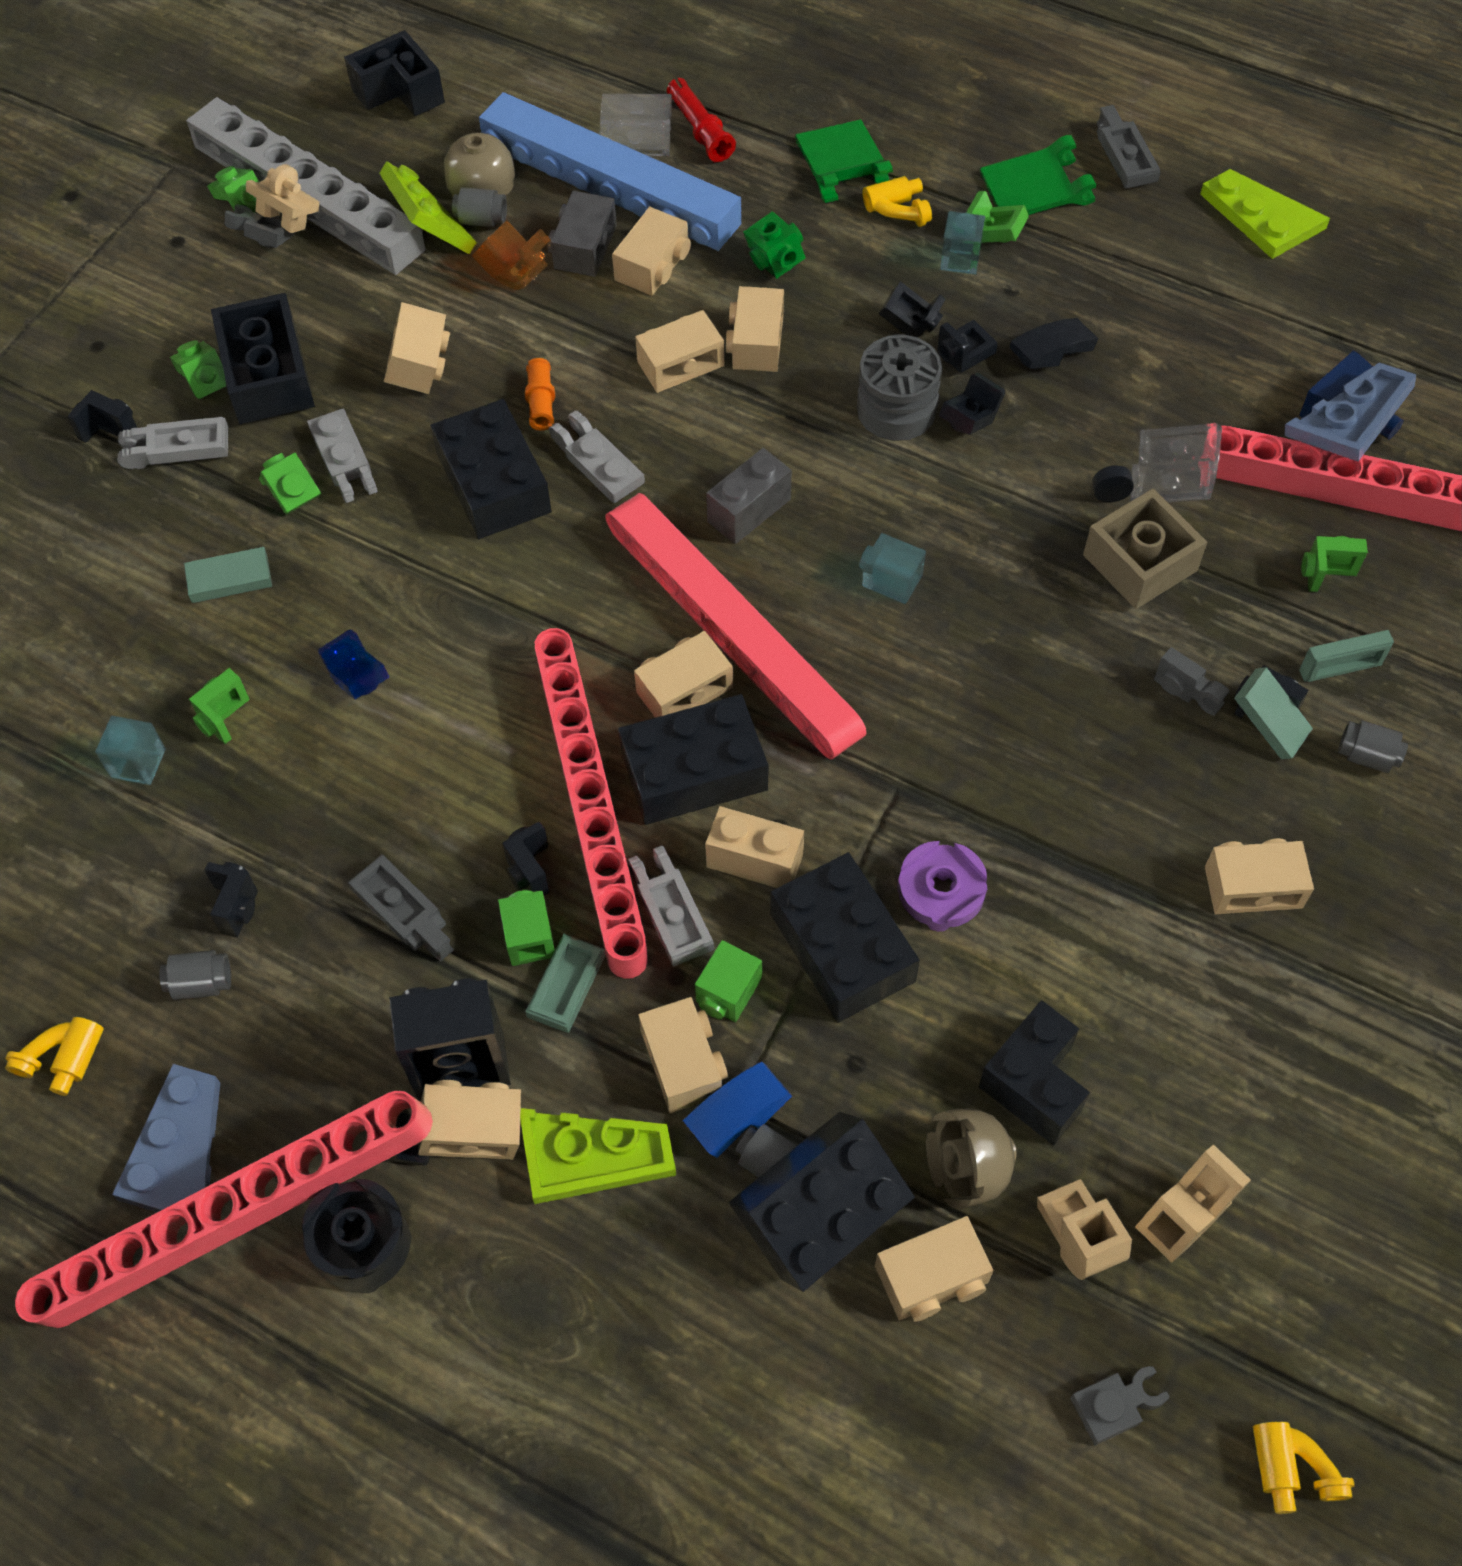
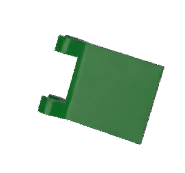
[795,119,893,203]
[980,135,1096,215]

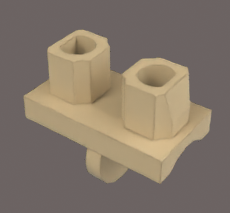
[246,164,320,233]

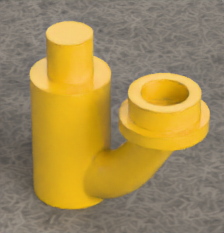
[862,176,932,227]
[5,1017,104,1096]
[1253,1422,1354,1514]

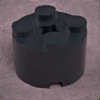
[302,1179,412,1293]

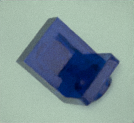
[318,629,390,700]

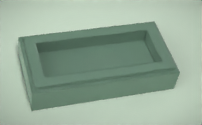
[184,547,272,603]
[1299,630,1394,682]
[1234,667,1313,759]
[525,934,606,1033]

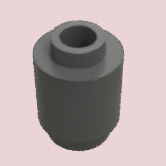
[452,187,507,227]
[1338,720,1408,773]
[159,950,231,1000]
[736,1124,797,1178]

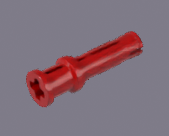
[667,78,736,162]

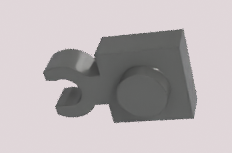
[224,204,294,248]
[1154,647,1230,716]
[1070,1366,1170,1446]

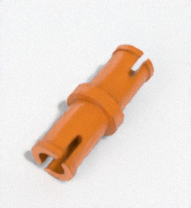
[524,358,555,431]

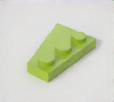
[379,161,477,254]
[1200,169,1330,259]
[520,1108,676,1204]

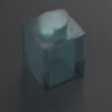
[940,211,985,274]
[859,533,926,604]
[95,715,166,785]

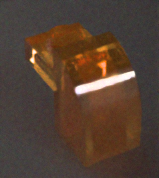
[472,220,551,290]

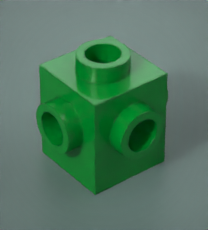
[743,211,806,279]

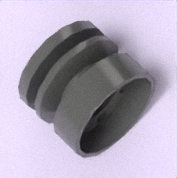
[857,335,942,441]

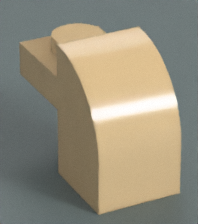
[1135,1144,1251,1263]
[1037,1179,1132,1280]

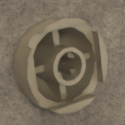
[444,133,515,196]
[926,1108,1017,1209]

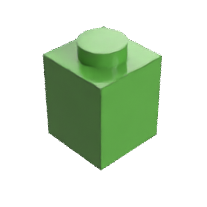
[498,890,555,966]
[695,940,762,1023]

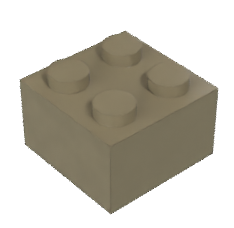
[1083,488,1208,609]

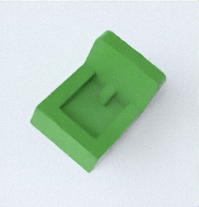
[207,166,259,213]
[966,191,1029,243]
[170,340,227,399]
[259,453,321,515]
[1301,536,1368,592]
[189,668,250,744]

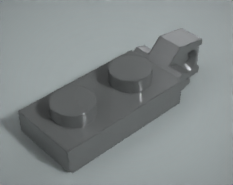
[1097,105,1161,189]
[348,855,454,962]

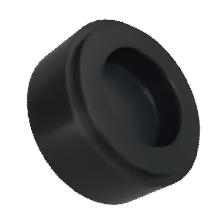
[1092,465,1134,502]

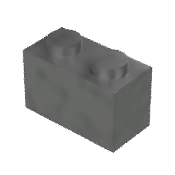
[547,191,617,277]
[706,448,792,544]

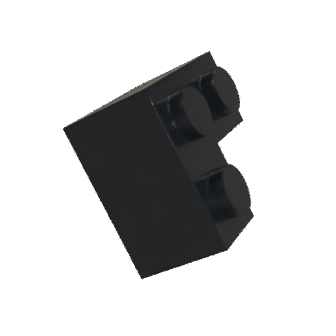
[344,30,445,116]
[979,1000,1090,1146]

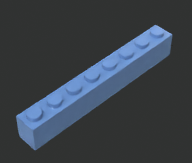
[479,92,741,251]

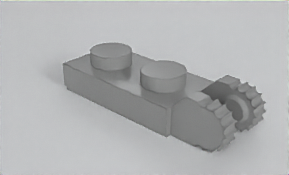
[307,408,378,503]
[549,411,645,503]
[117,417,228,469]
[627,846,714,967]

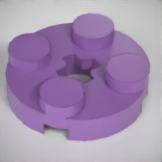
[897,841,987,932]

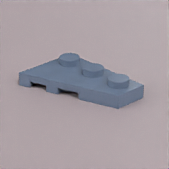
[1284,363,1416,462]
[112,1064,220,1212]

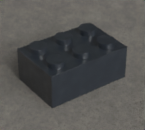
[211,293,315,424]
[430,399,552,540]
[618,694,769,825]
[770,852,920,1023]
[389,978,511,1102]
[728,1112,915,1292]

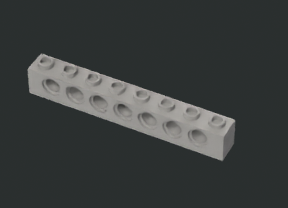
[186,97,426,275]

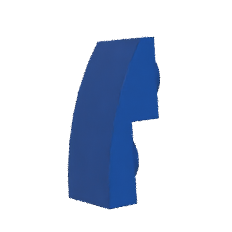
[683,1062,792,1158]

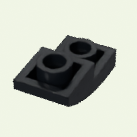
[1009,318,1099,369]

